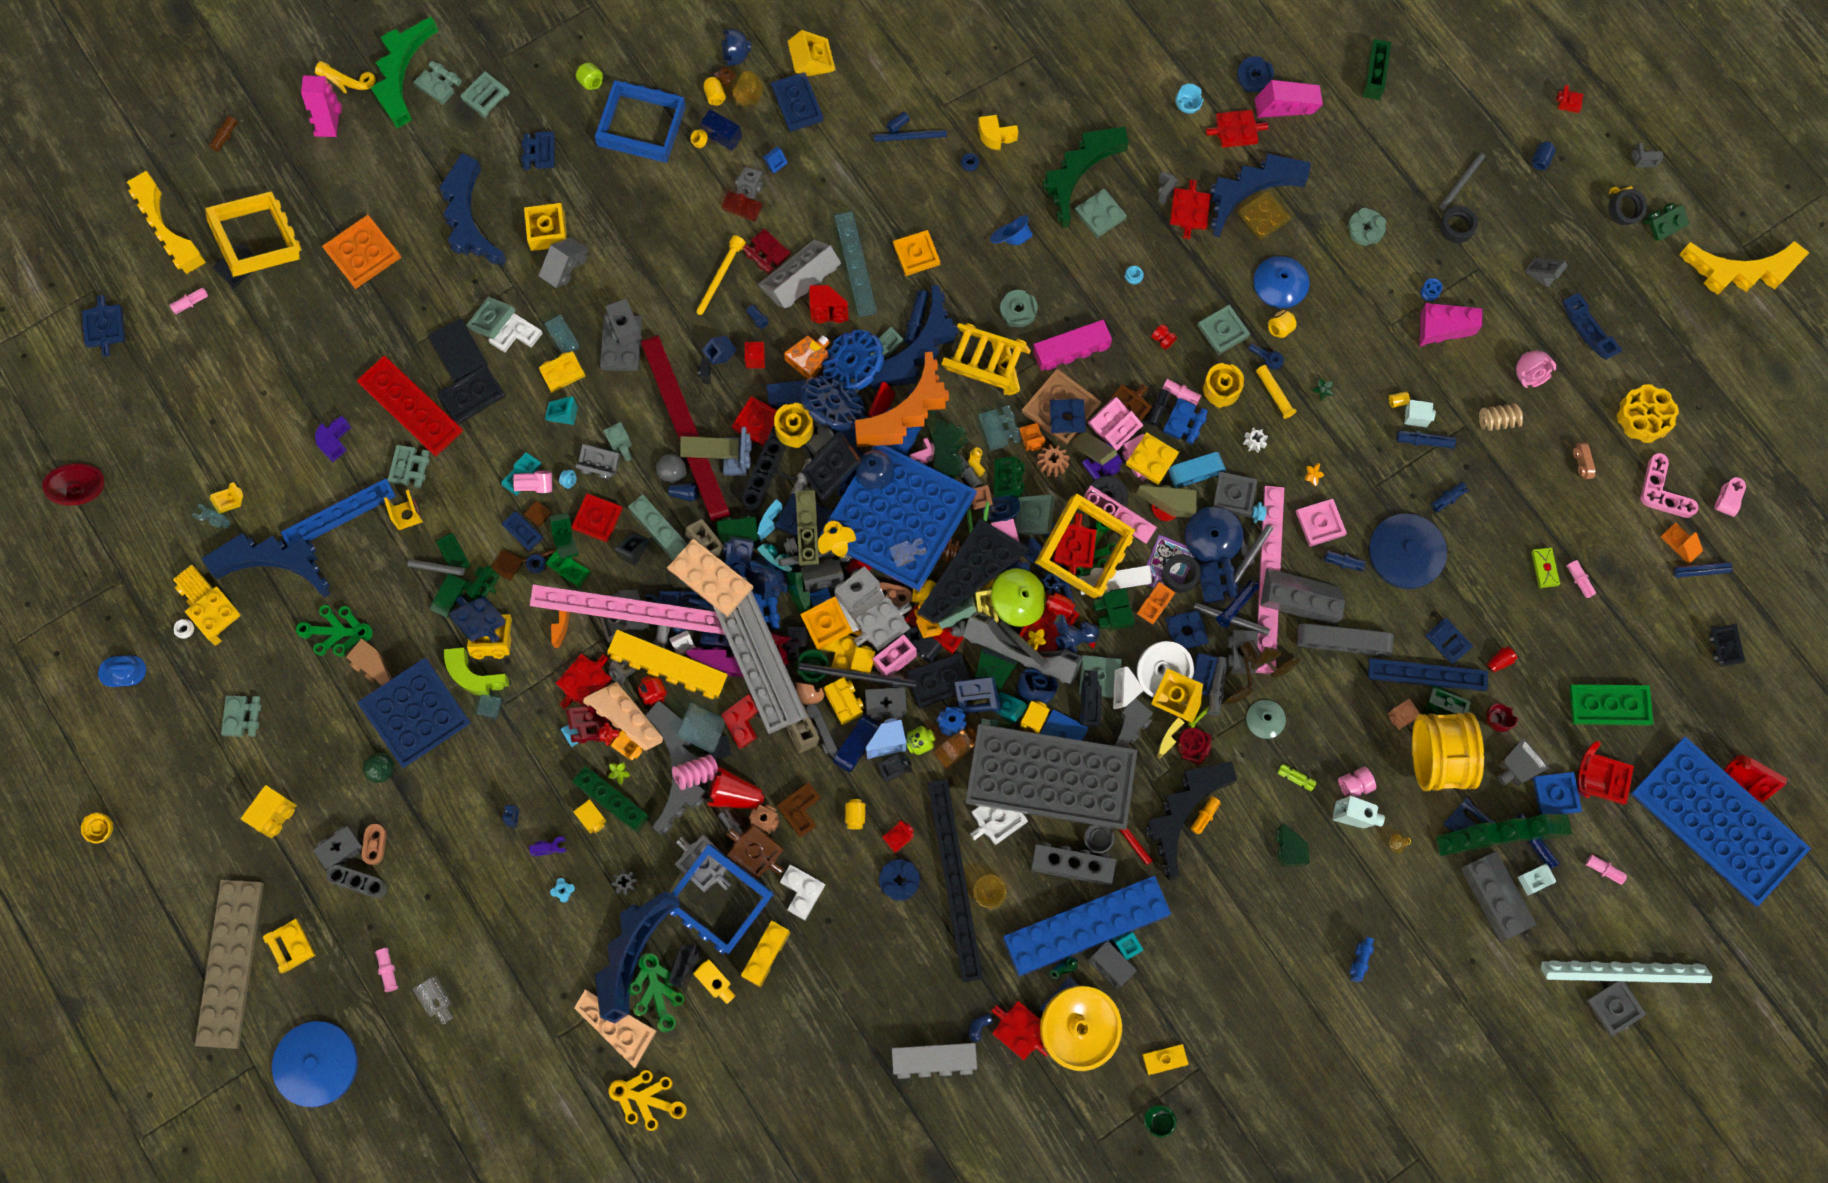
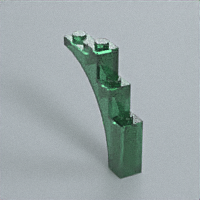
[924,410,968,479]

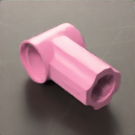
[514,471,552,493]

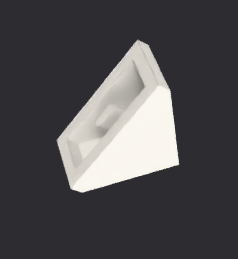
[1113,667,1145,709]

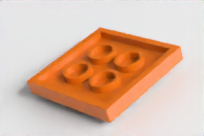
[322,215,402,289]

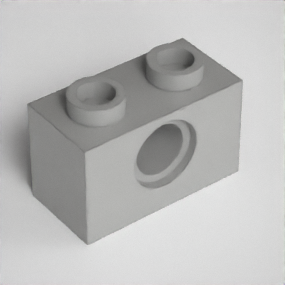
[834,566,880,614]

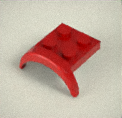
[1576,741,1634,805]
[1723,754,1787,803]

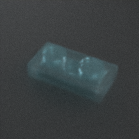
[545,315,580,354]

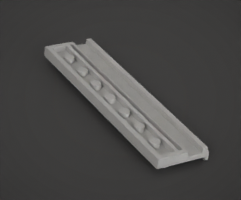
[713,577,808,734]

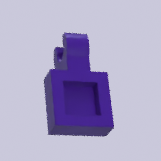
[529,837,567,857]

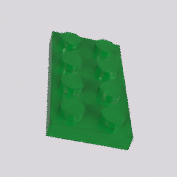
[1569,684,1653,726]

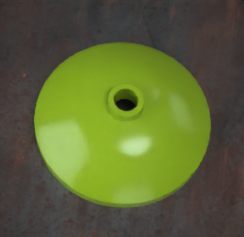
[991,568,1046,627]

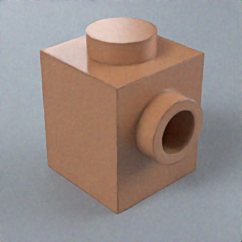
[1388,699,1420,730]

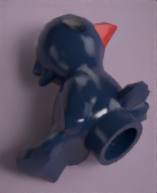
[1053,614,1100,654]

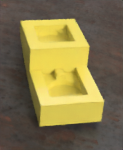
[1157,717,1184,759]

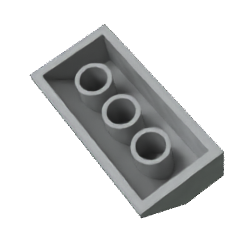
[758,239,841,309]

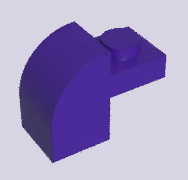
[315,416,352,463]

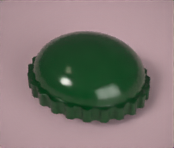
[796,649,830,683]

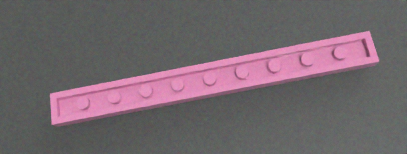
[1255,486,1284,674]
[530,585,725,635]

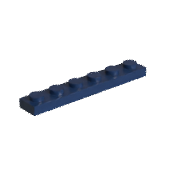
[1368,658,1488,692]

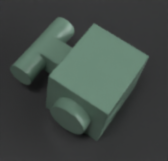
[603,422,632,462]

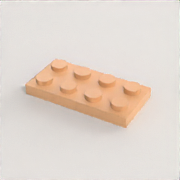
[667,539,753,617]

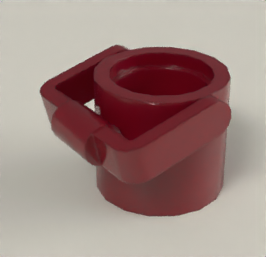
[1176,728,1212,765]

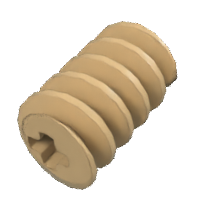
[1479,404,1523,431]

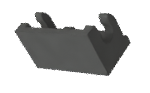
[1088,941,1137,990]

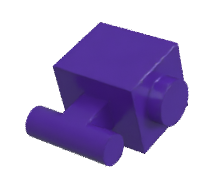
[1082,443,1122,480]

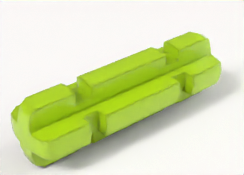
[1278,764,1316,791]

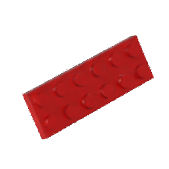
[356,355,463,457]

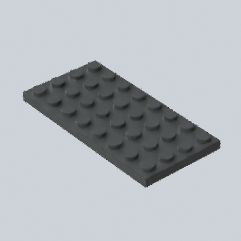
[966,724,1137,830]

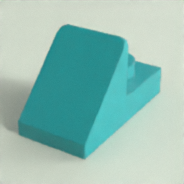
[995,691,1028,725]

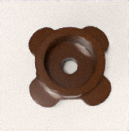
[714,67,736,85]

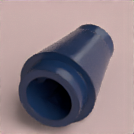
[668,483,698,502]

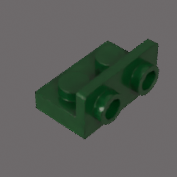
[994,456,1025,498]
[1422,686,1471,715]

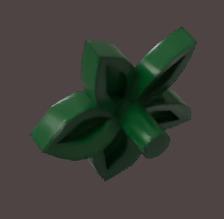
[1312,378,1334,401]

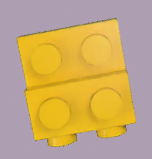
[467,615,512,659]

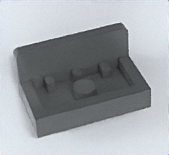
[575,444,621,479]

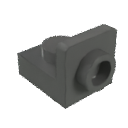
[1632,143,1664,168]
[1158,171,1178,205]
[608,660,637,685]

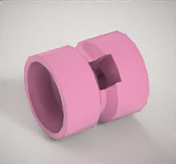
[1338,766,1376,798]

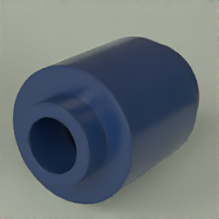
[1532,141,1556,170]

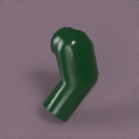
[1050,957,1078,979]

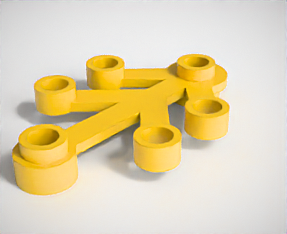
[609,1070,687,1131]

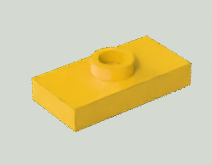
[1142,1044,1189,1075]

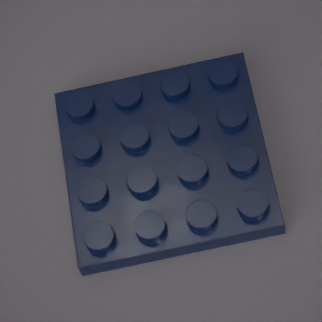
[357,657,471,768]

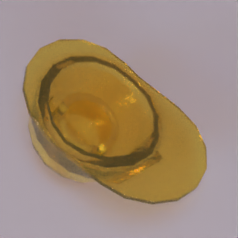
[732,71,763,107]

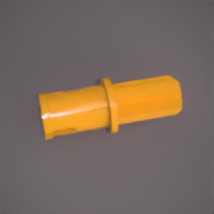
[1191,796,1221,834]

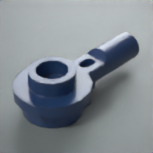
[1248,343,1284,370]

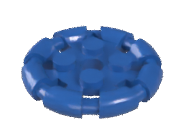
[822,330,884,391]

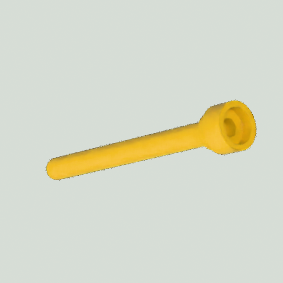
[696,235,746,315]

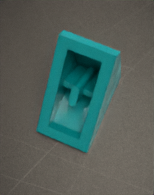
[545,396,578,425]

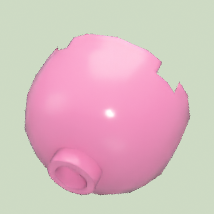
[1516,350,1556,388]

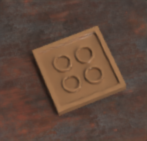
[1022,369,1102,446]

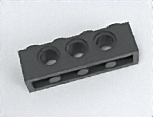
[1031,842,1116,886]

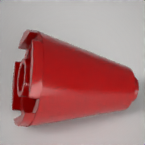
[707,767,764,809]

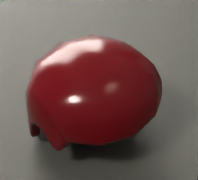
[1486,703,1518,733]

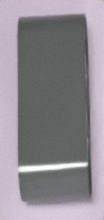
[326,865,388,899]

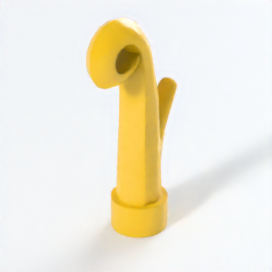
[315,61,376,93]

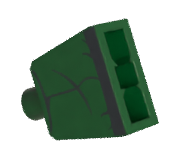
[975,647,1018,692]

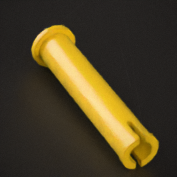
[1256,365,1297,419]

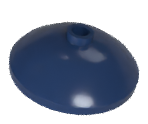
[1185,507,1243,564]

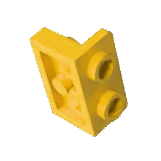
[539,351,586,393]

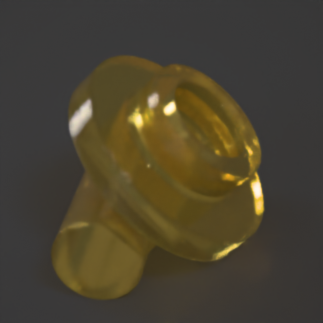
[1389,834,1411,854]

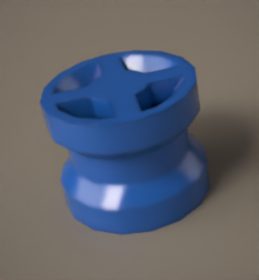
[1421,278,1443,301]

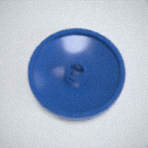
[272,1021,358,1107]

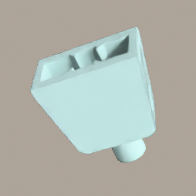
[1332,796,1385,828]

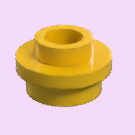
[691,129,708,148]

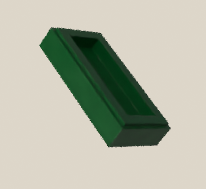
[435,532,471,575]

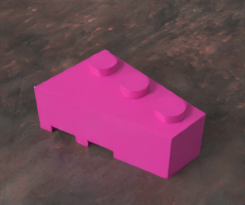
[1255,80,1323,118]
[1419,303,1482,347]

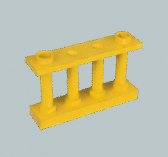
[941,323,1031,392]

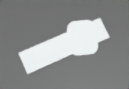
[1079,565,1152,597]

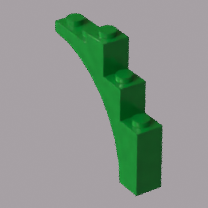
[370,17,438,129]

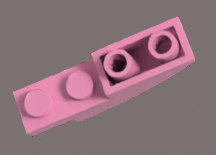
[1083,486,1157,544]

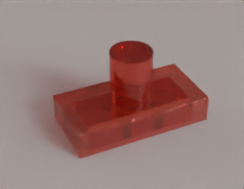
[721,191,763,222]

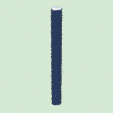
[874,130,947,142]

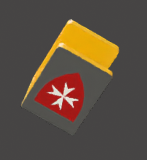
[384,489,423,530]

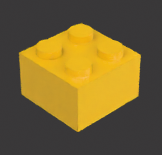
[524,203,567,251]
[240,785,296,838]

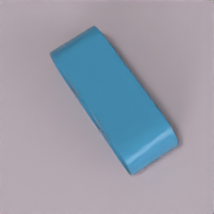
[1168,452,1226,488]

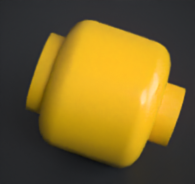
[1268,310,1296,338]

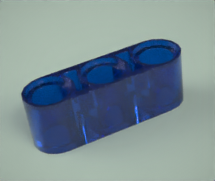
[833,715,880,773]

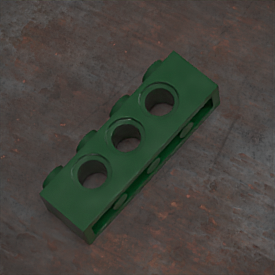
[572,766,650,834]

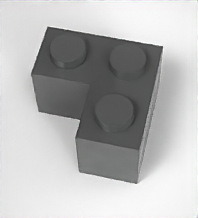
[539,237,589,288]

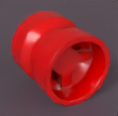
[1151,324,1177,350]

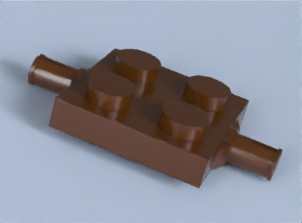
[1104,384,1152,422]
[726,823,784,879]

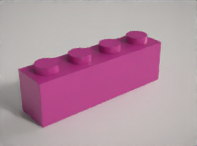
[1033,320,1112,371]

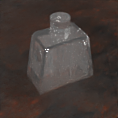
[412,976,453,1025]

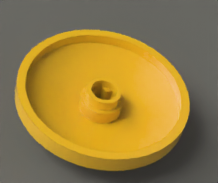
[1040,986,1122,1071]

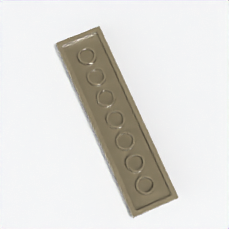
[195,880,264,1049]

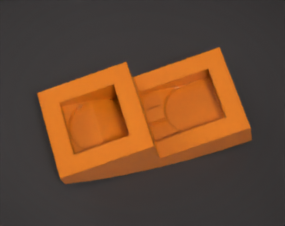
[1137,582,1175,624]
[551,610,570,648]

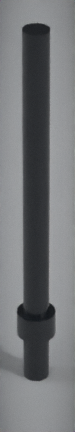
[798,663,917,688]

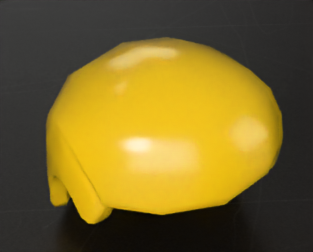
[81,812,113,843]

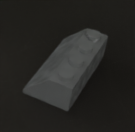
[1260,568,1345,625]
[1461,851,1537,942]

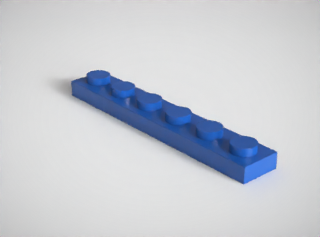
[281,479,396,547]

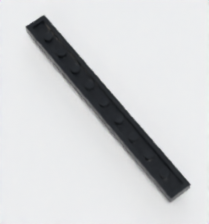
[928,779,983,983]

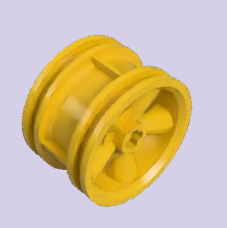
[1412,712,1484,791]

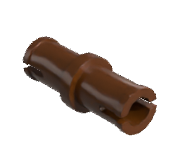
[209,116,238,152]

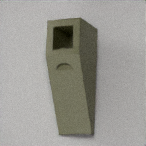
[1136,484,1196,518]

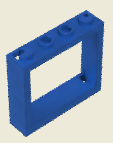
[595,80,686,163]
[670,844,775,954]

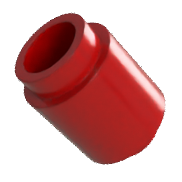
[1045,592,1076,618]

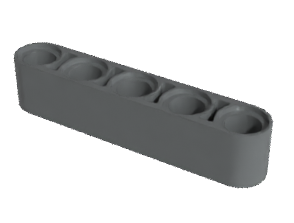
[1297,624,1394,656]

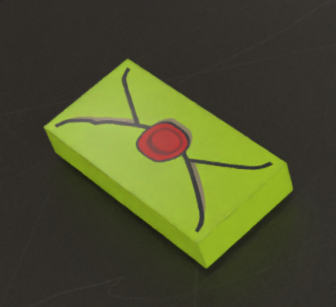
[1531,548,1560,588]

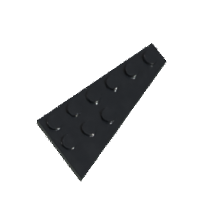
[917,519,1030,625]

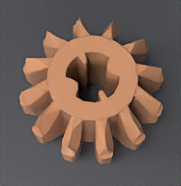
[1037,444,1069,477]

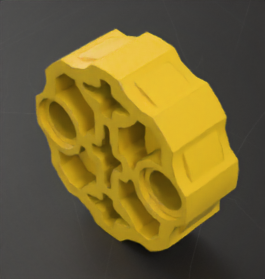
[1617,384,1679,443]

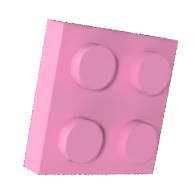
[1296,499,1347,547]

